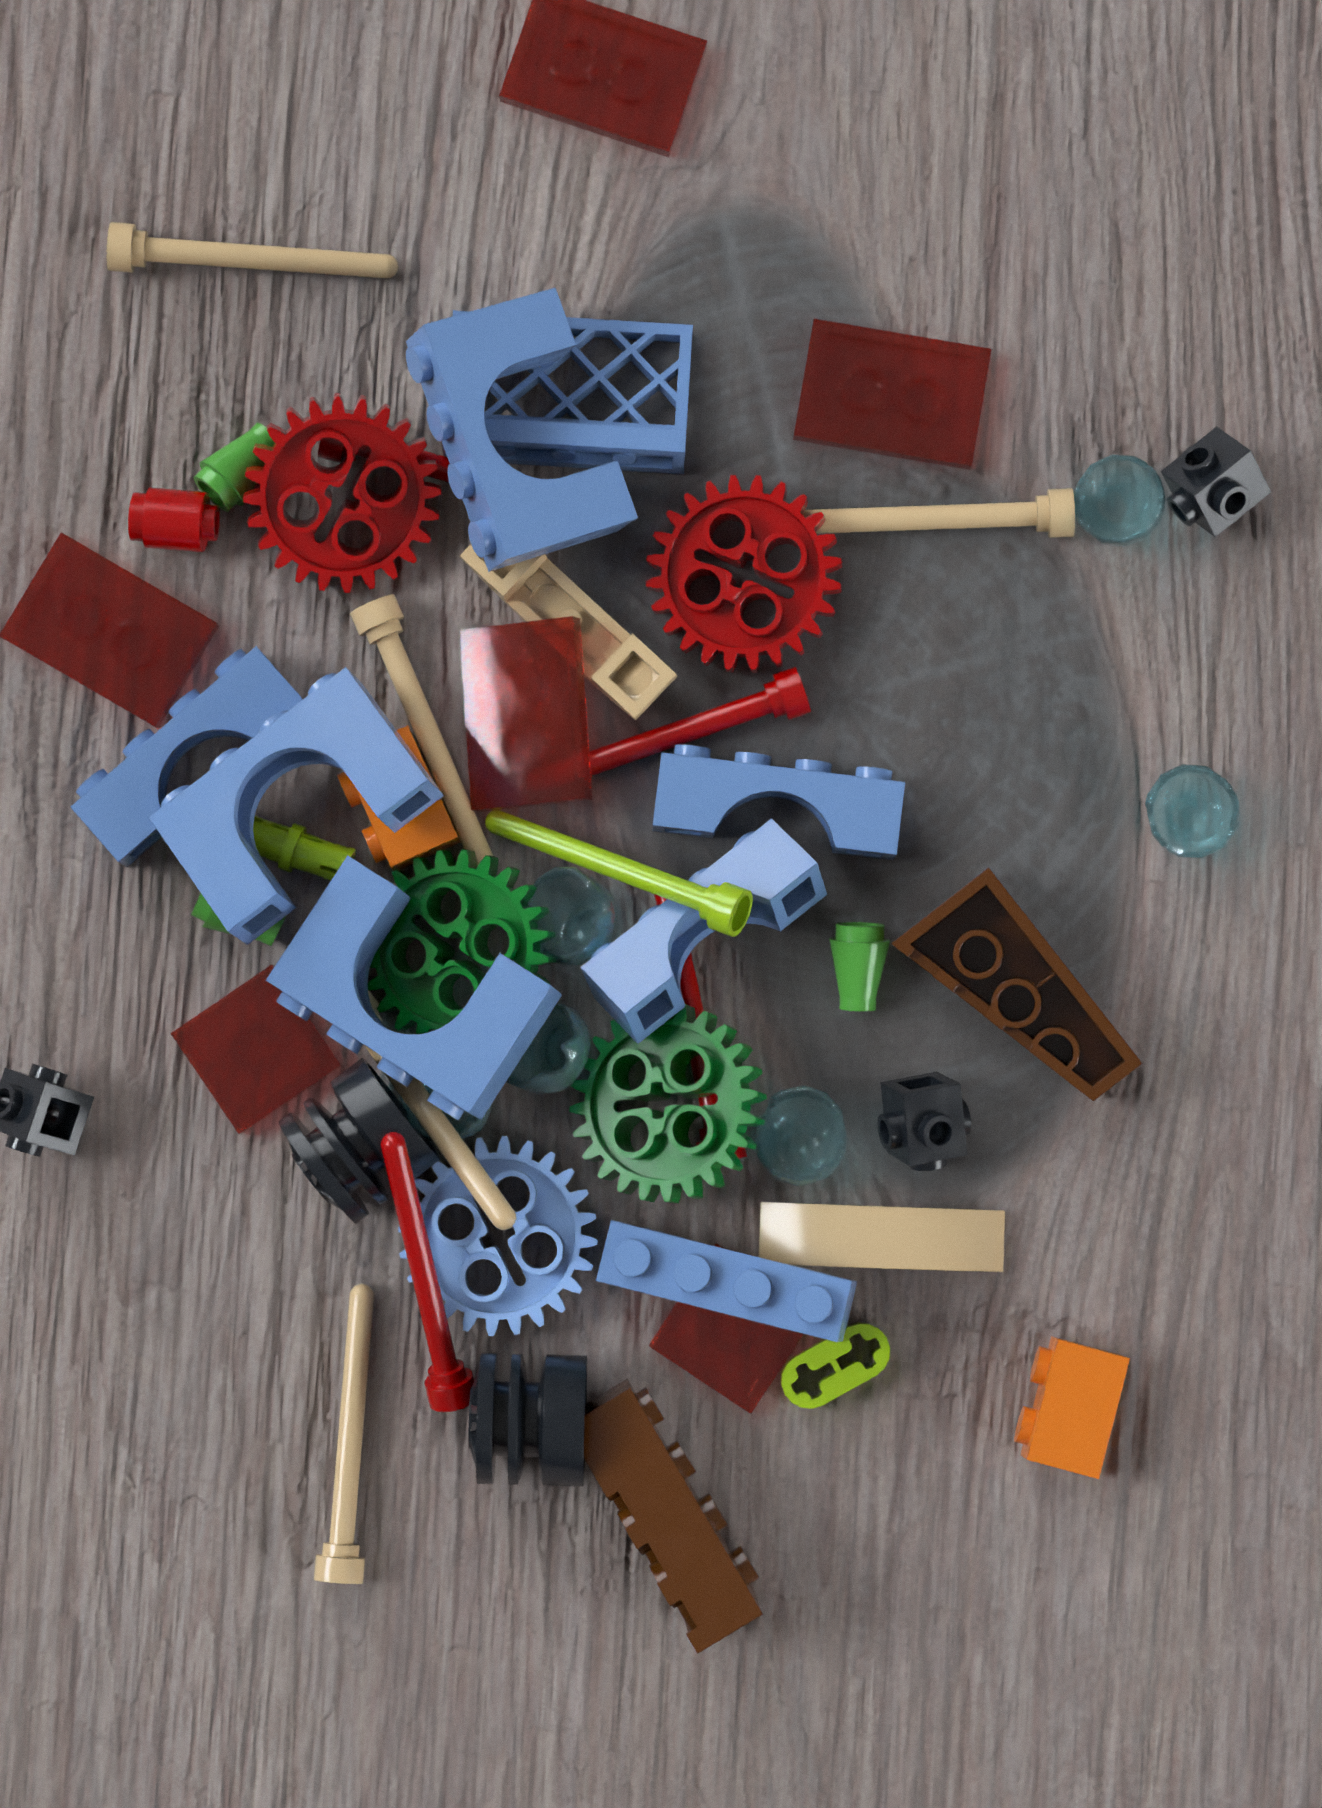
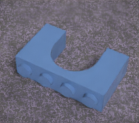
[406,287,638,572]
[149,667,444,945]
[266,855,562,1120]

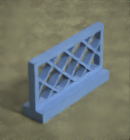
[442,310,693,474]

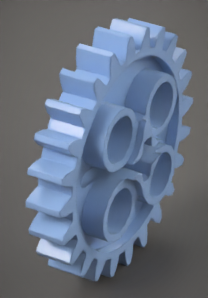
[398,1136,598,1336]

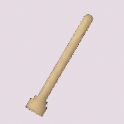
[107,222,398,279]
[803,488,1075,538]
[350,594,493,866]
[364,991,516,1230]
[314,1284,374,1584]

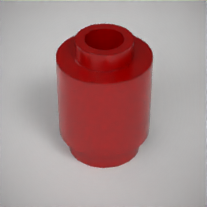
[128,487,220,553]

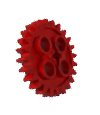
[243,393,441,593]
[645,475,843,673]

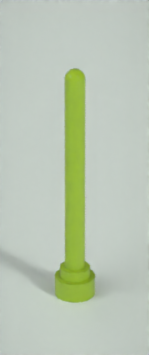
[485,810,753,937]

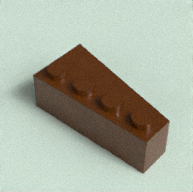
[891,867,1143,1101]
[584,1379,763,1654]

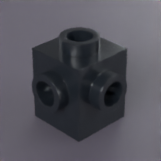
[1161,426,1271,537]
[0,1063,94,1157]
[877,1071,971,1171]

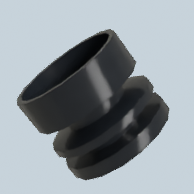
[278,1058,441,1224]
[468,1353,587,1486]

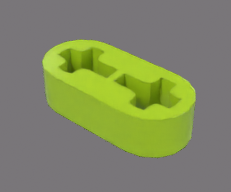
[780,1322,890,1409]

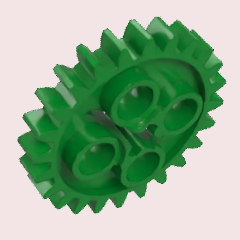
[368,850,556,1034]
[569,1004,767,1204]

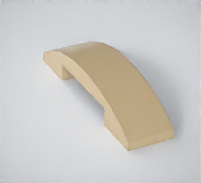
[460,544,678,721]
[759,1202,1005,1272]

